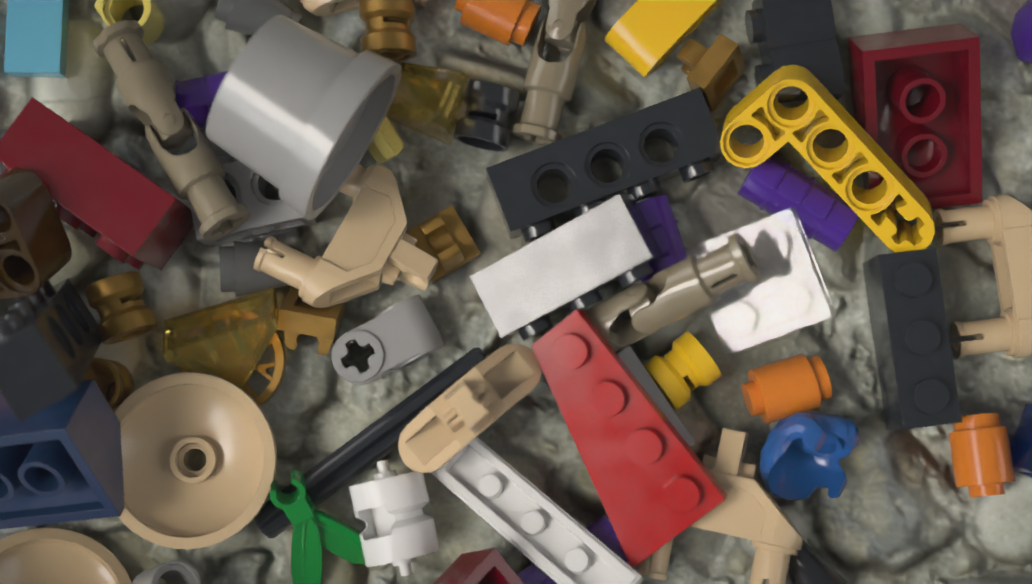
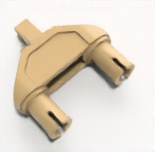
[254,164,438,308]
[933,195,1032,358]
[398,344,542,473]
[633,428,803,584]

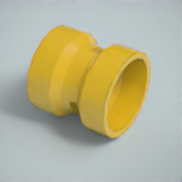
[643,331,722,411]

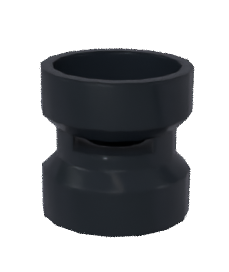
[453,81,520,152]

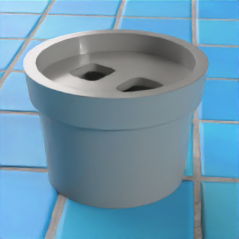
[206,15,402,220]

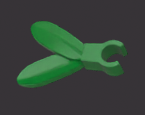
[270,468,365,584]

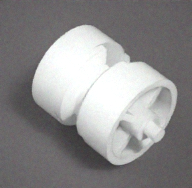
[349,460,440,577]

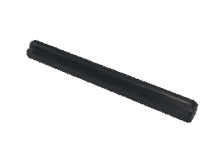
[254,347,487,539]

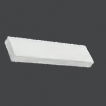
[430,437,643,584]

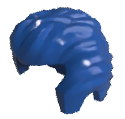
[760,411,859,500]

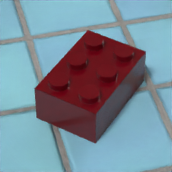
[0,97,194,270]

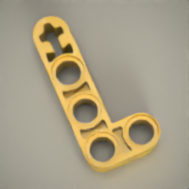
[604,0,723,79]
[720,64,935,253]

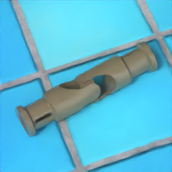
[512,0,596,146]
[93,20,251,241]
[533,233,762,352]

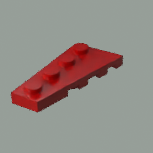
[531,308,727,568]

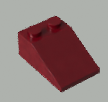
[848,23,982,213]

